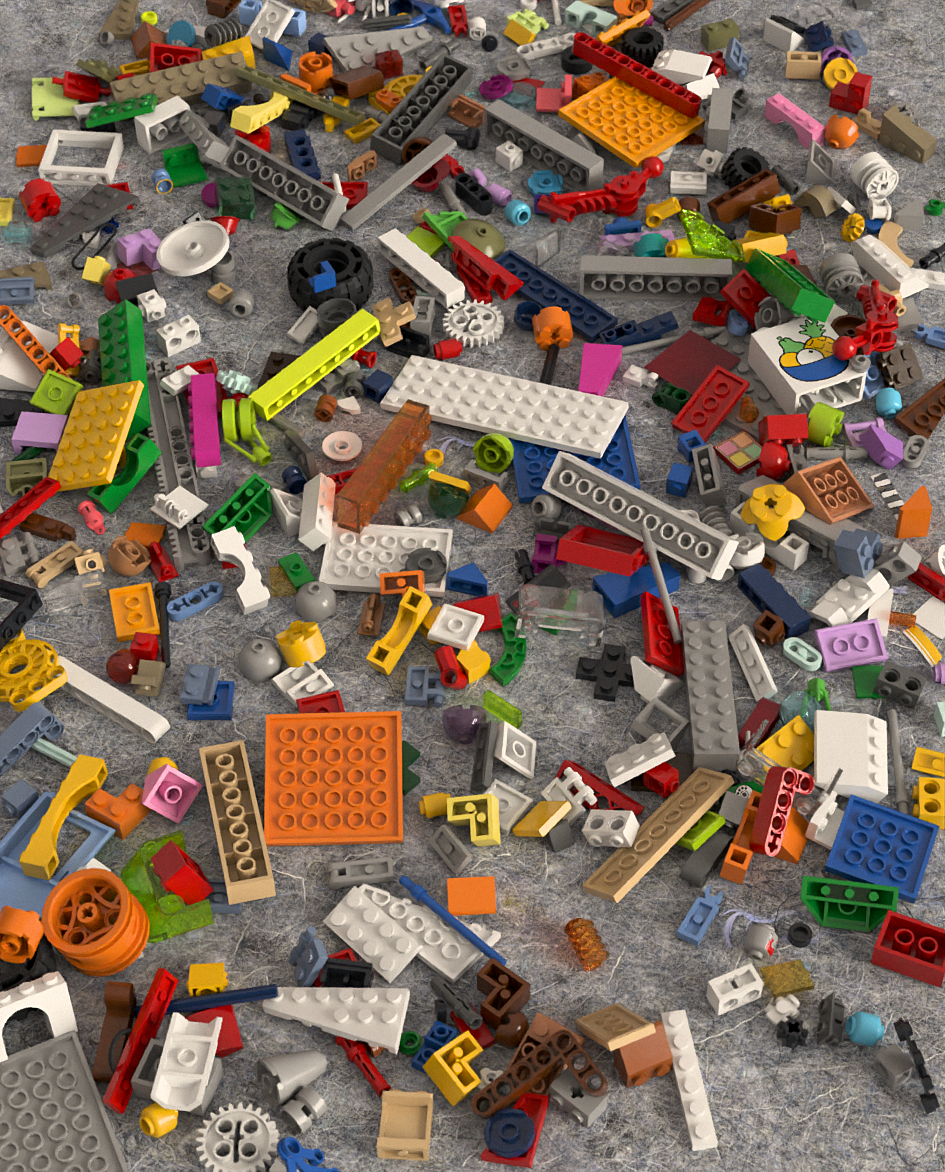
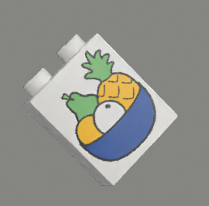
[748,316,867,418]

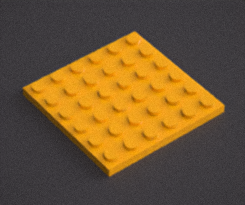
[558,77,706,169]

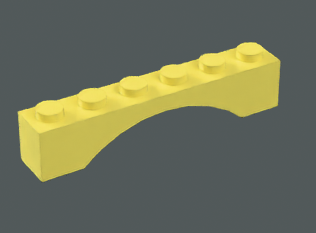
[230,90,294,134]

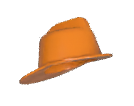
[613,0,653,16]

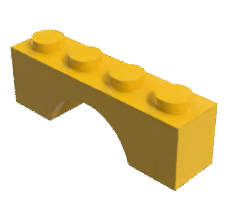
[366,586,432,677]
[419,606,491,684]

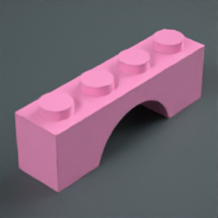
[764,93,826,150]

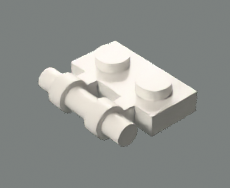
[541,767,597,826]

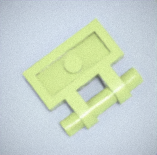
[506,9,549,34]

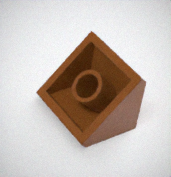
[131,21,167,59]

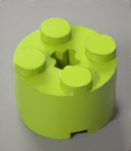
[806,402,845,447]

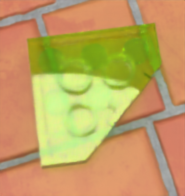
[679,210,745,263]

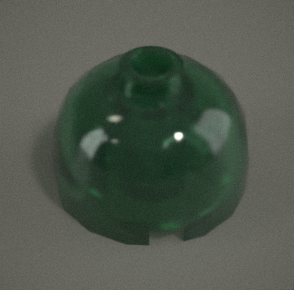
[427,482,470,519]

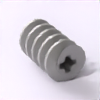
[699,506,733,537]

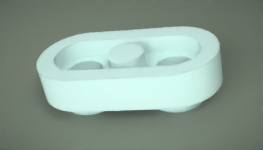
[783,637,822,671]

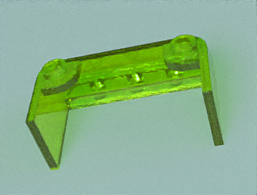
[121,830,214,943]

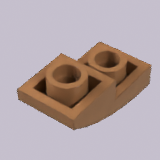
[347,150,377,182]

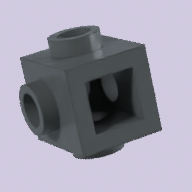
[78,349,102,384]

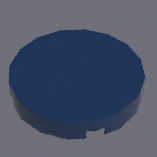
[484,1108,536,1158]

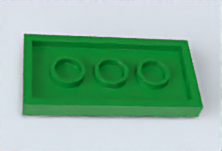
[85,93,158,128]

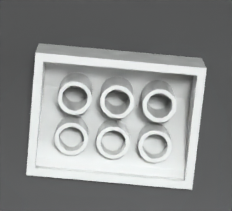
[0,321,58,392]
[814,710,888,803]

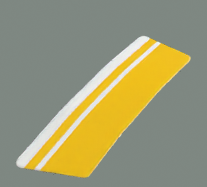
[903,626,942,667]

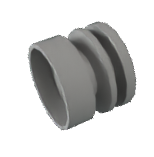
[819,253,865,304]

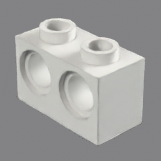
[156,315,201,357]
[582,809,640,848]
[706,964,763,1016]

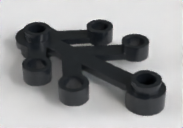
[893,1017,940,1114]

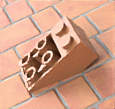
[506,1012,587,1098]

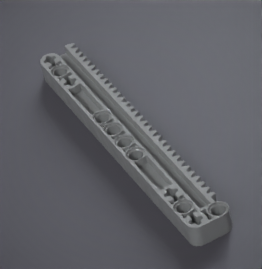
[146,358,212,571]

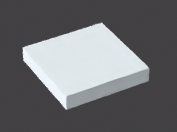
[427,603,484,651]
[483,779,533,835]

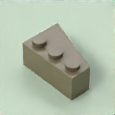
[879,105,937,164]

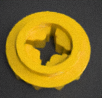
[840,213,864,242]

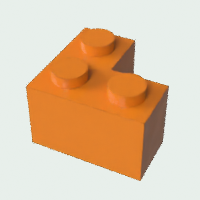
[379,570,426,598]
[84,783,152,840]

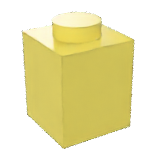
[82,256,111,286]

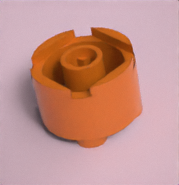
[298,52,333,92]
[532,307,573,350]
[0,906,44,963]

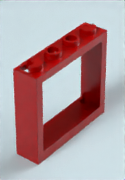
[556,524,649,577]

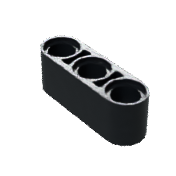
[455,173,492,216]

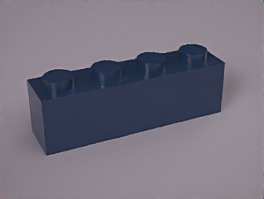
[737,563,811,639]

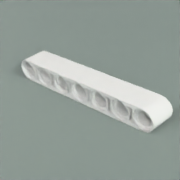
[51,655,170,744]

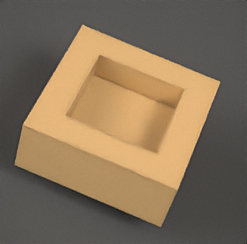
[207,282,234,305]

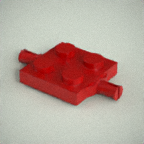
[52,71,110,103]

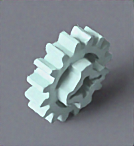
[216,369,258,395]

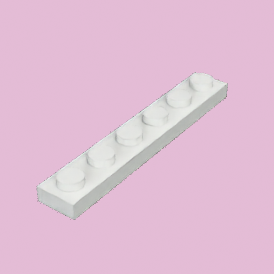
[660,1010,718,1151]

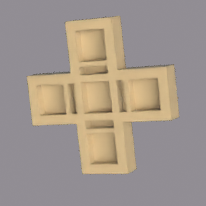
[372,297,416,347]

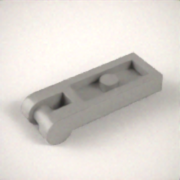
[327,857,394,890]

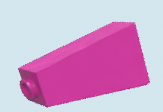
[578,343,622,397]

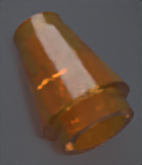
[739,396,759,423]

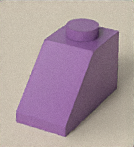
[859,424,903,470]

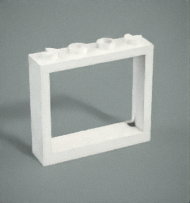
[39,129,124,186]

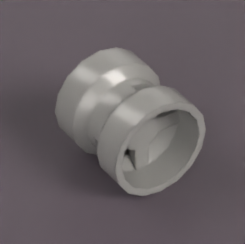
[394,504,422,527]

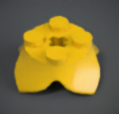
[741,484,805,541]

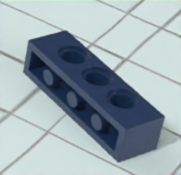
[284,129,321,181]

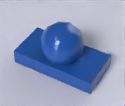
[604,217,642,236]

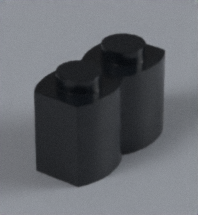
[281,100,317,131]

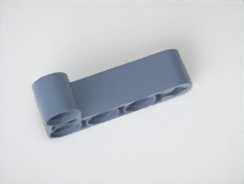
[0,702,64,776]

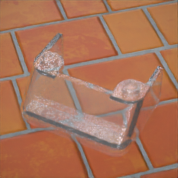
[736,719,843,815]

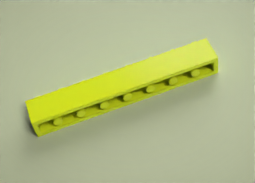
[248,309,381,421]

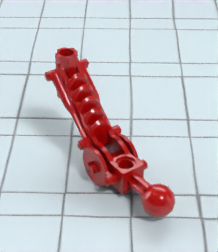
[537,156,664,223]
[832,279,899,361]

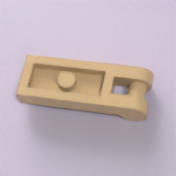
[25,541,83,588]

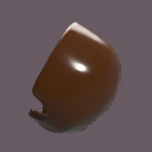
[495,1011,529,1049]

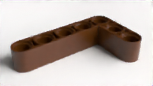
[471,1030,608,1119]

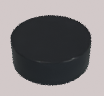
[788,923,812,948]

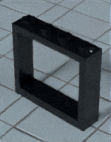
[0,579,43,651]

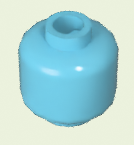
[504,199,531,226]
[875,388,902,418]
[845,1011,884,1046]

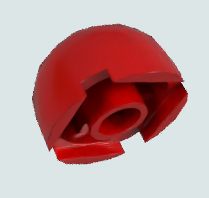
[103,268,137,304]
[756,441,791,481]

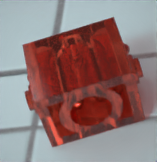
[374,49,403,79]

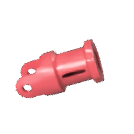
[77,500,106,535]

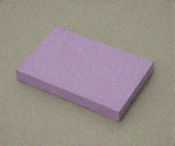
[814,618,888,673]

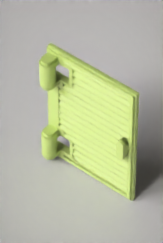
[32,77,79,121]

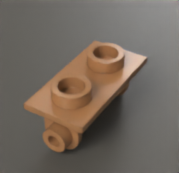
[357,594,386,637]

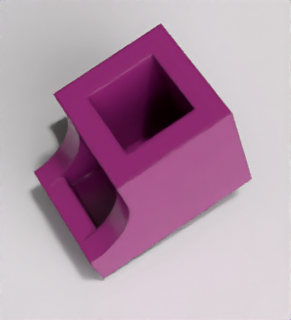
[532,534,568,574]

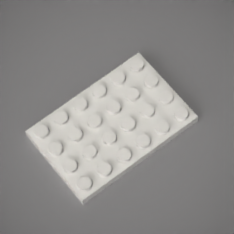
[319,522,453,597]

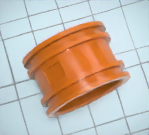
[41,868,150,977]

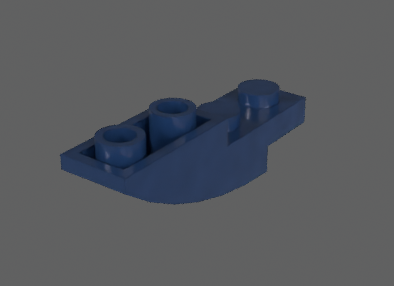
[599,311,679,347]

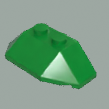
[202,473,272,544]
[800,876,899,932]

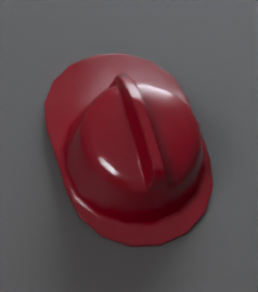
[411,159,450,192]

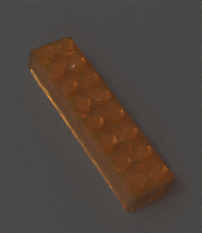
[337,399,431,534]

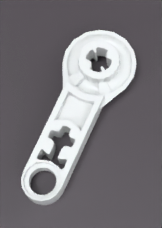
[516,33,576,60]

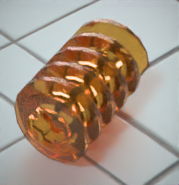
[564,918,610,972]

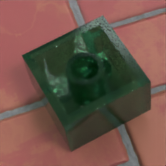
[214,177,255,219]

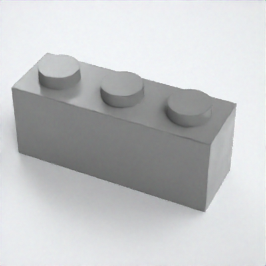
[692,444,727,507]

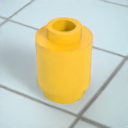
[418,792,451,819]

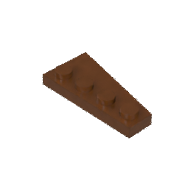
[894,378,945,440]

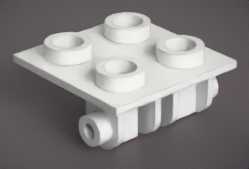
[150,486,209,529]

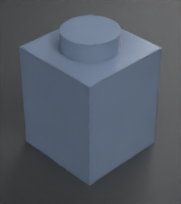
[1,779,39,820]

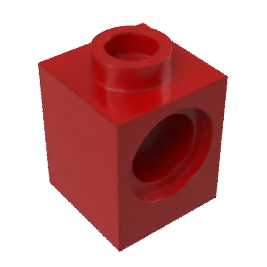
[643,762,679,799]

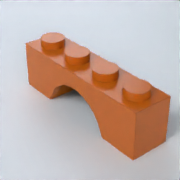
[719,790,762,885]

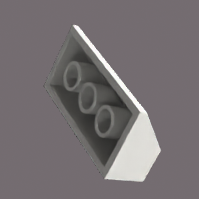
[853,235,929,298]

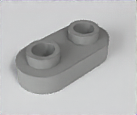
[901,435,929,468]

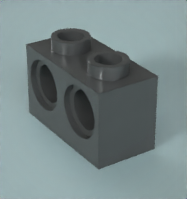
[873,660,928,709]

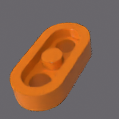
[376,89,403,112]

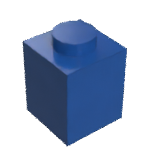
[666,463,693,498]

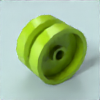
[222,398,256,442]

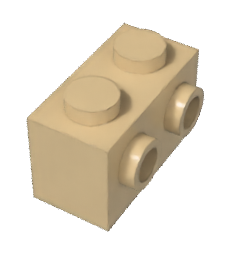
[785,51,821,80]

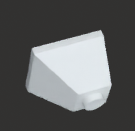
[630,656,684,703]
[494,721,536,779]

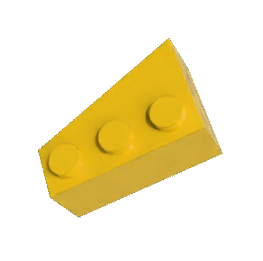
[202,36,255,69]

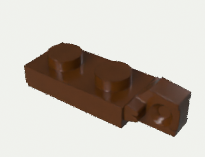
[19,513,77,542]

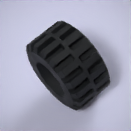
[621,27,664,68]
[721,147,771,190]

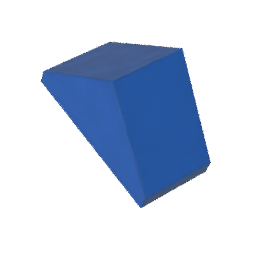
[446,562,488,597]

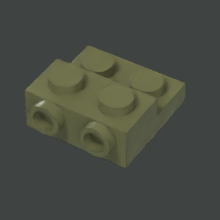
[76,59,122,84]

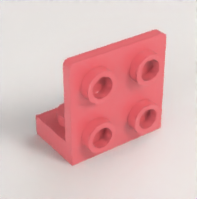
[536,75,572,113]

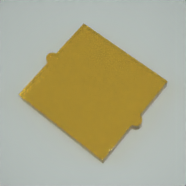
[270,566,297,597]
[760,959,814,998]

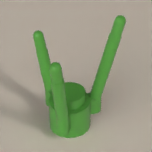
[798,678,832,718]

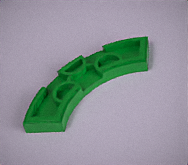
[489,612,526,687]

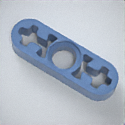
[727,310,748,336]
[167,582,223,621]

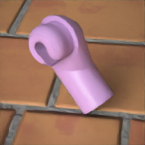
[469,168,487,187]

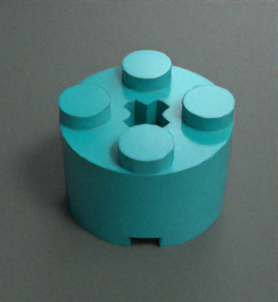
[633,233,669,258]

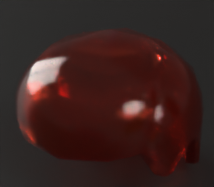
[106,649,139,684]

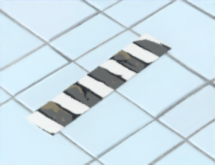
[870,472,904,520]

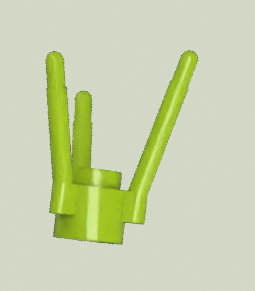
[224,424,272,466]

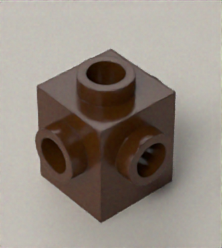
[752,610,785,648]

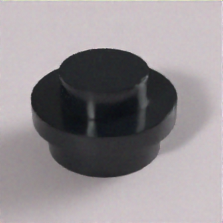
[481,35,498,52]

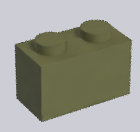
[701,18,739,52]

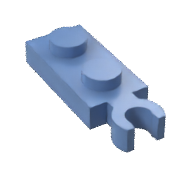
[914,324,945,349]
[676,886,723,946]

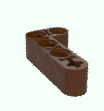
[93,981,137,1083]

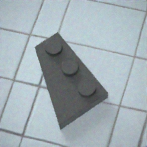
[284,429,318,481]

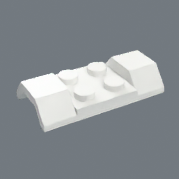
[808,568,889,627]
[151,1012,222,1111]

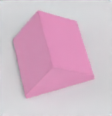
[142,764,203,824]

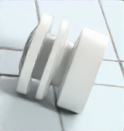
[850,152,899,199]

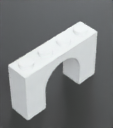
[0,971,78,1062]

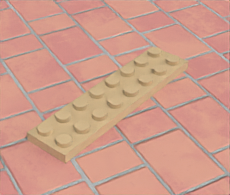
[582,767,735,903]

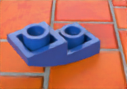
[411,1020,458,1075]

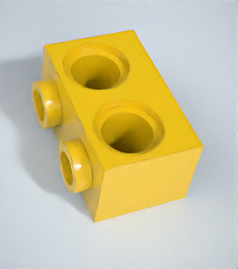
[912,777,945,830]

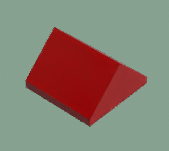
[454,592,503,632]

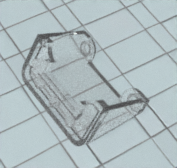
[515,584,605,647]

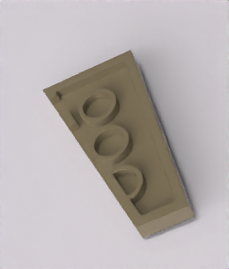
[99,0,140,39]
[0,261,53,291]

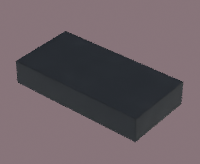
[770,15,805,34]

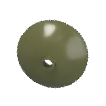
[452,219,505,260]

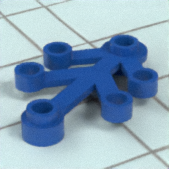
[277,1137,340,1172]

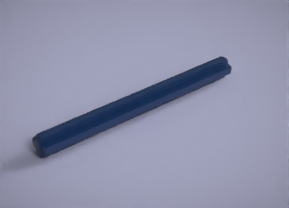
[134,984,278,1019]

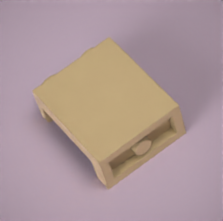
[377,1089,433,1161]

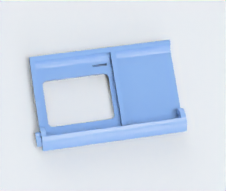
[0,792,115,921]

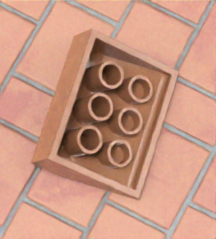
[782,457,875,525]

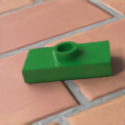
[278,552,315,592]

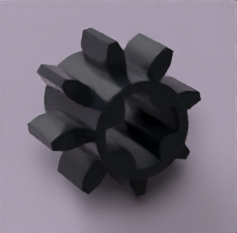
[776,1017,808,1050]

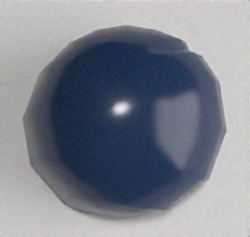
[514,301,542,330]

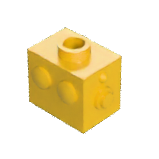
[186,963,229,997]

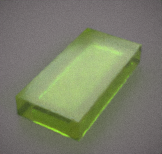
[483,690,522,729]

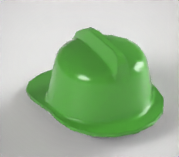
[270,203,301,230]

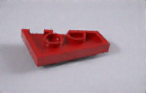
[480,1092,549,1168]

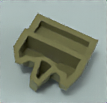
[5,458,48,497]

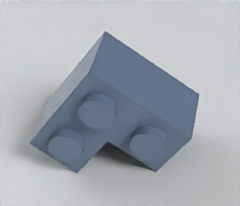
[834,528,883,578]

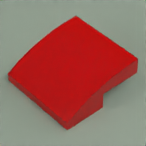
[185,1005,244,1058]

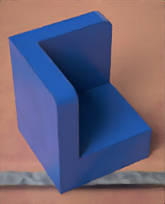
[308,261,336,293]

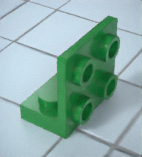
[162,143,207,188]

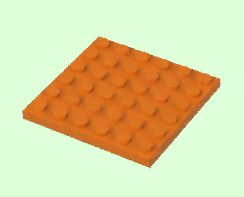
[264,711,403,847]

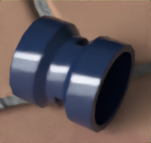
[281,466,307,494]

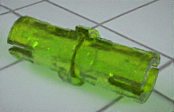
[399,462,438,493]

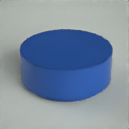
[865,218,883,234]

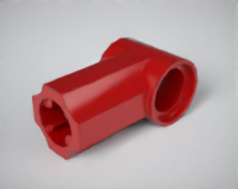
[434,645,467,690]

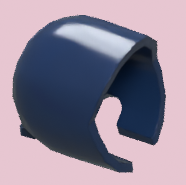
[388,0,414,16]

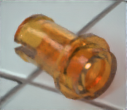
[889,611,917,629]

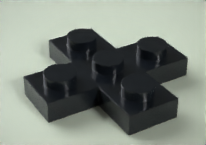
[576,644,634,702]

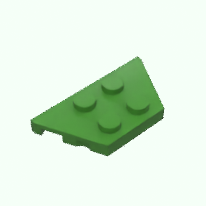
[422,211,468,252]

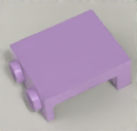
[11,411,68,454]

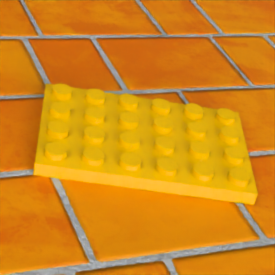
[48,380,144,492]

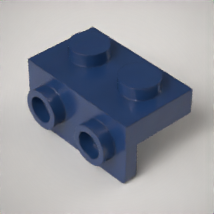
[805,20,835,52]

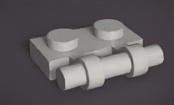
[0,532,40,576]

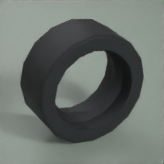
[561,46,593,75]

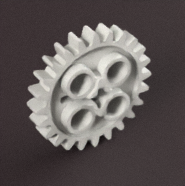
[443,300,504,348]
[196,1102,279,1172]

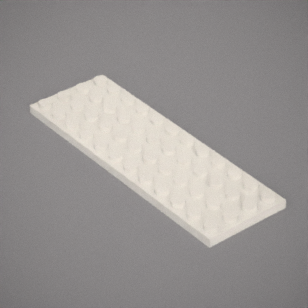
[380,355,629,459]

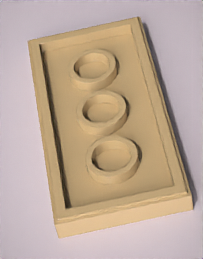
[574,1003,656,1051]

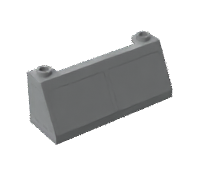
[735,475,868,573]

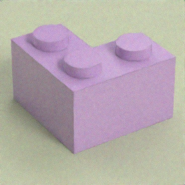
[117,228,162,271]

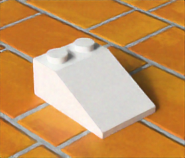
[651,49,712,84]

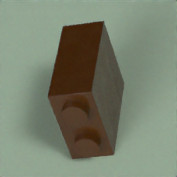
[329,65,384,100]

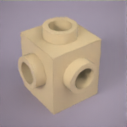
[73,548,107,580]

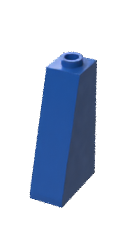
[592,562,681,619]

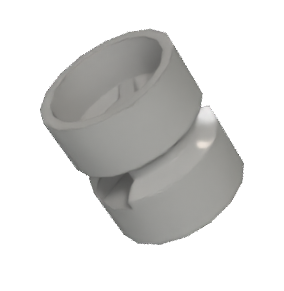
[211,251,236,285]
[280,1086,328,1135]

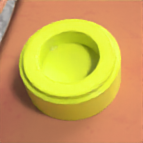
[141,11,158,25]

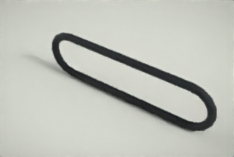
[71,223,117,270]

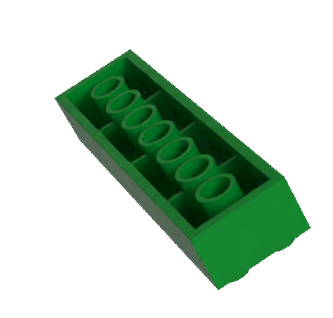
[746,248,835,323]
[98,299,151,442]

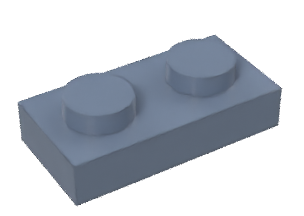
[841,30,868,57]

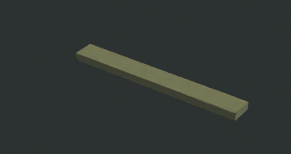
[235,65,365,125]

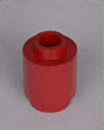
[433,338,463,360]

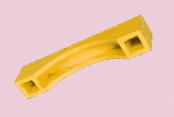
[19,754,109,881]

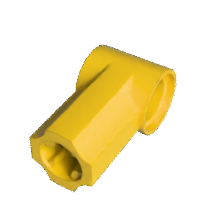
[645,197,681,228]

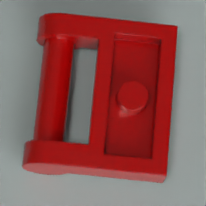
[692,297,734,327]

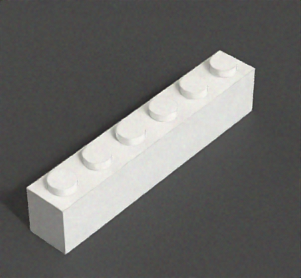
[378,228,465,309]

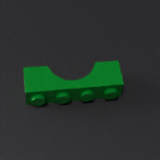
[87,433,162,514]

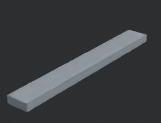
[340,134,457,231]

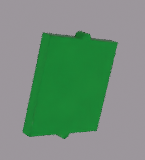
[852,664,887,700]

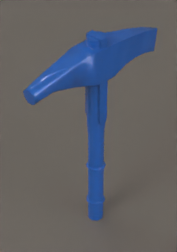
[386,0,451,34]

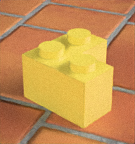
[447,793,501,847]

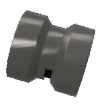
[344,372,366,399]

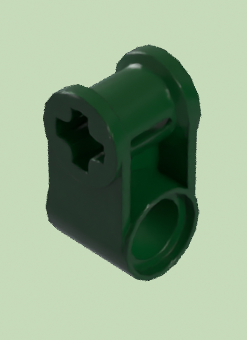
[652,382,690,415]

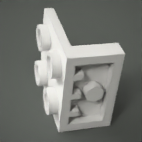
[805,789,844,850]

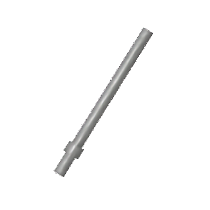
[622,326,727,355]
[640,527,683,644]
[887,709,910,815]

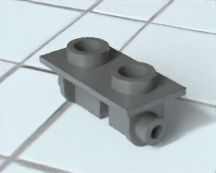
[533,516,576,541]
[816,992,845,1047]

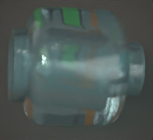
[4,221,32,244]

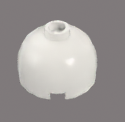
[729,532,765,571]

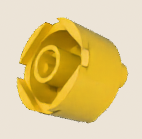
[276,620,326,668]

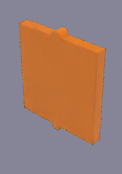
[15,145,47,167]
[125,522,166,549]

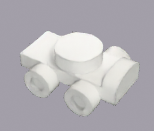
[765,994,800,1026]

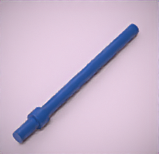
[399,875,507,966]

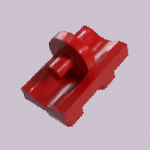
[699,50,728,79]

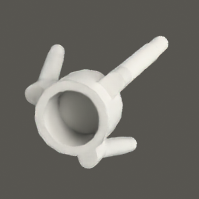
[337,0,372,23]

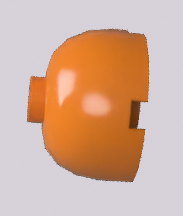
[824,115,860,149]

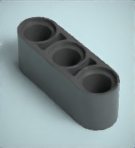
[680,830,734,888]

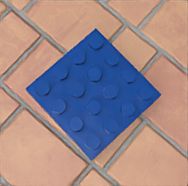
[824,794,939,904]

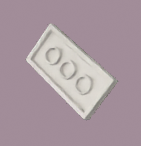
[323,886,423,983]

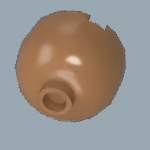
[108,536,151,577]

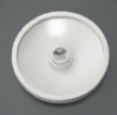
[157,221,229,276]

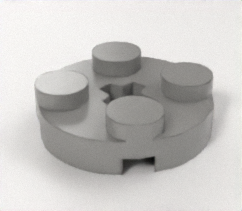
[497,55,531,82]

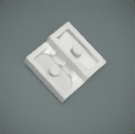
[272,661,334,707]

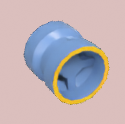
[151,169,173,194]

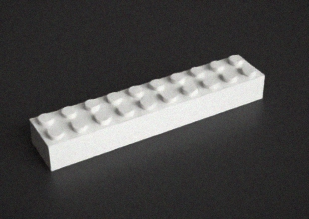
[542,451,739,580]

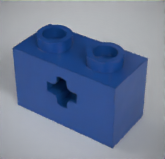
[201,83,243,111]

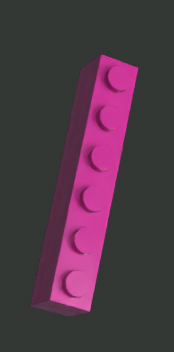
[188,373,221,468]

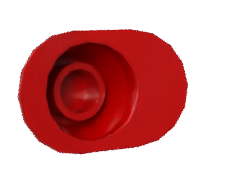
[206,216,240,236]

